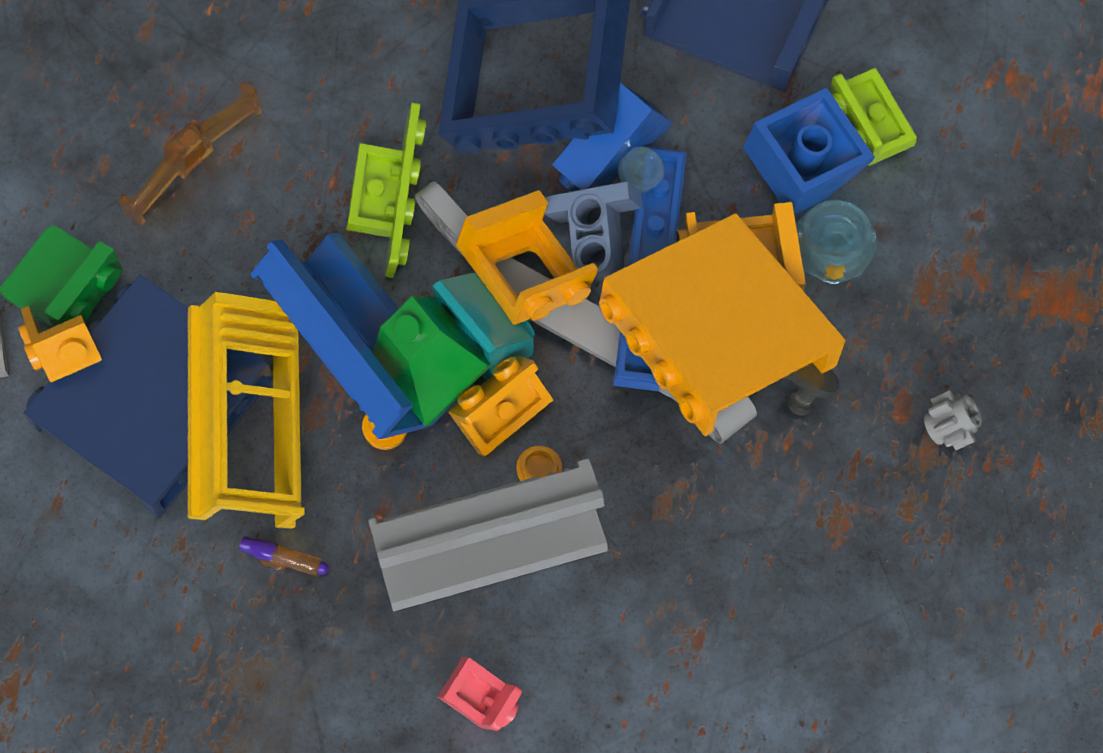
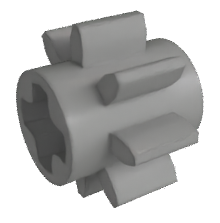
[924,390,982,450]

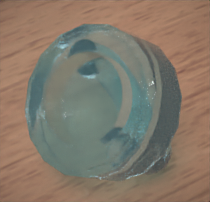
[618,146,664,193]

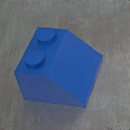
[743,88,875,215]

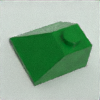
[372,296,492,427]

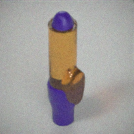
[239,536,329,576]

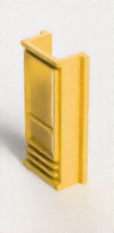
[188,292,304,529]

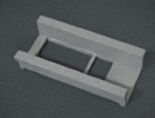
[368,458,608,612]

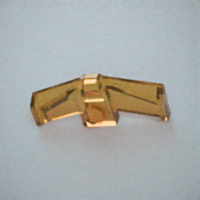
[118,82,262,225]

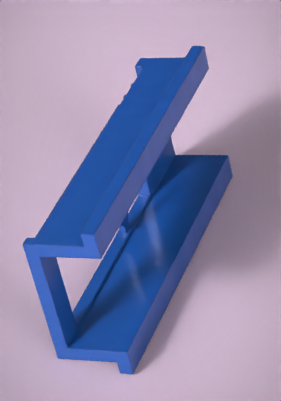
[250,233,451,440]

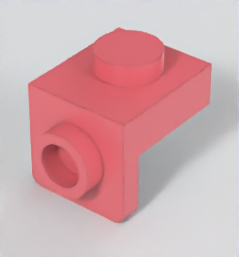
[437,657,523,731]

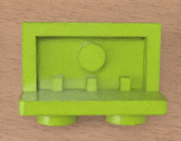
[829,68,917,166]

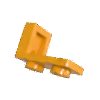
[18,306,102,383]

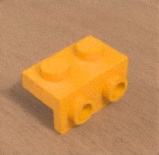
[449,355,553,457]

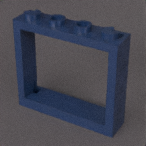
[438,0,630,155]

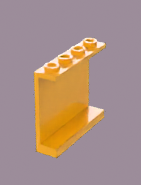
[599,213,846,436]

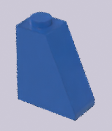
[552,82,673,192]

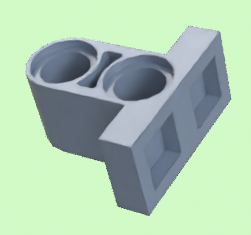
[545,181,642,282]

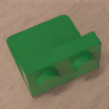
[0,226,124,328]

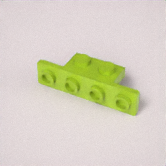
[346,102,426,278]

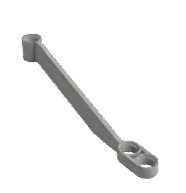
[415,181,757,444]

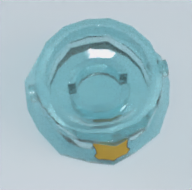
[796,200,877,284]

